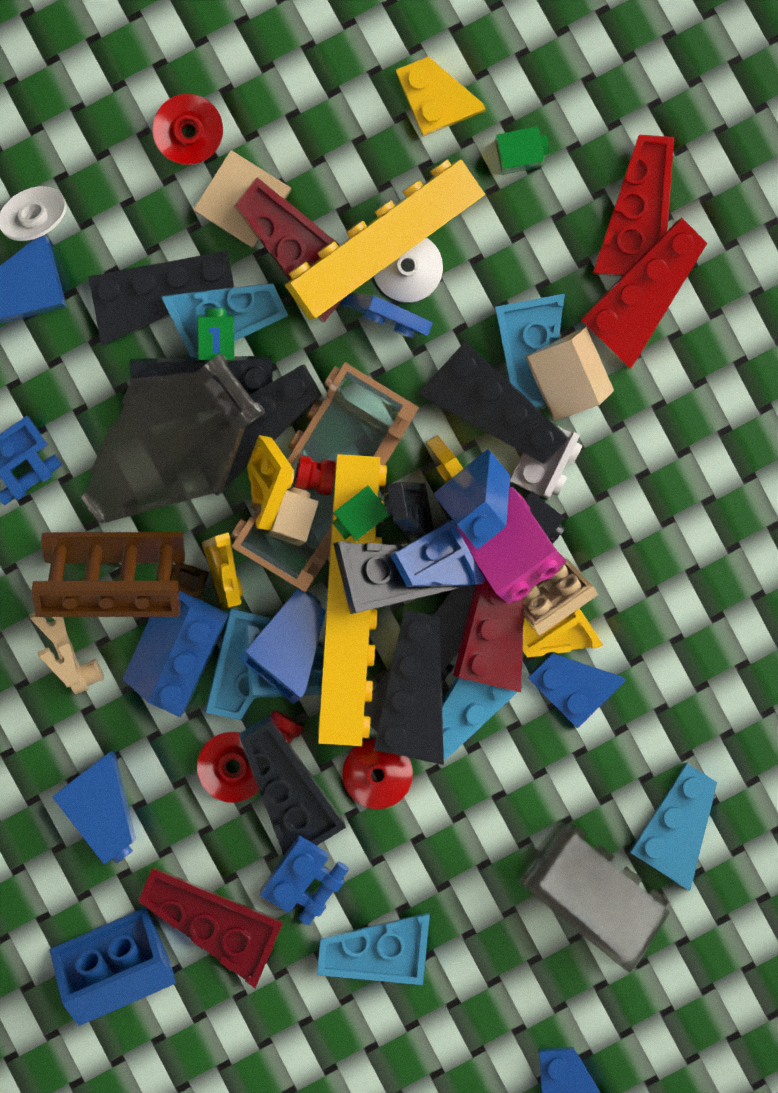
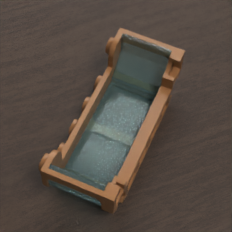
[230,362,419,592]

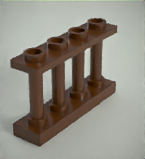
[31,532,185,617]

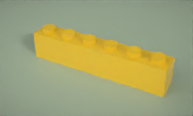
[285,159,485,320]

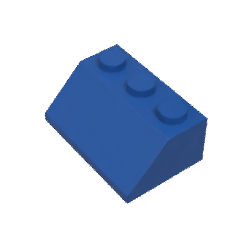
[123,591,229,718]
[49,907,176,1026]

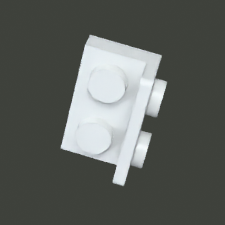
[510,426,582,500]

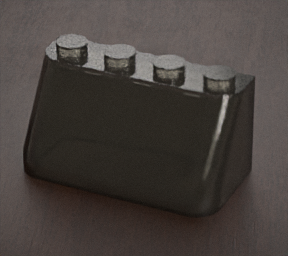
[516,820,671,973]

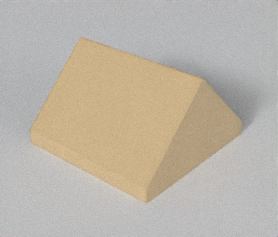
[525,327,614,421]

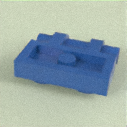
[0,416,62,506]
[260,835,349,925]

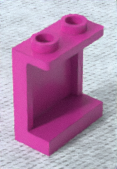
[457,486,566,604]

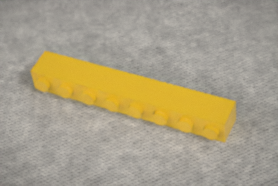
[318,454,387,746]

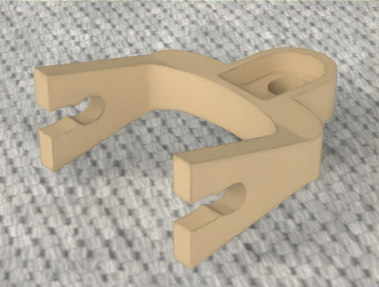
[29,612,104,695]

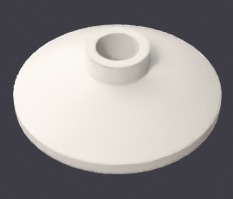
[0,186,66,241]
[374,238,443,303]

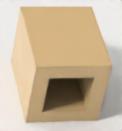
[266,488,319,546]

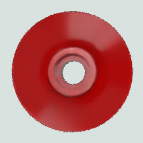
[152,94,223,165]
[197,732,259,803]
[342,739,413,809]

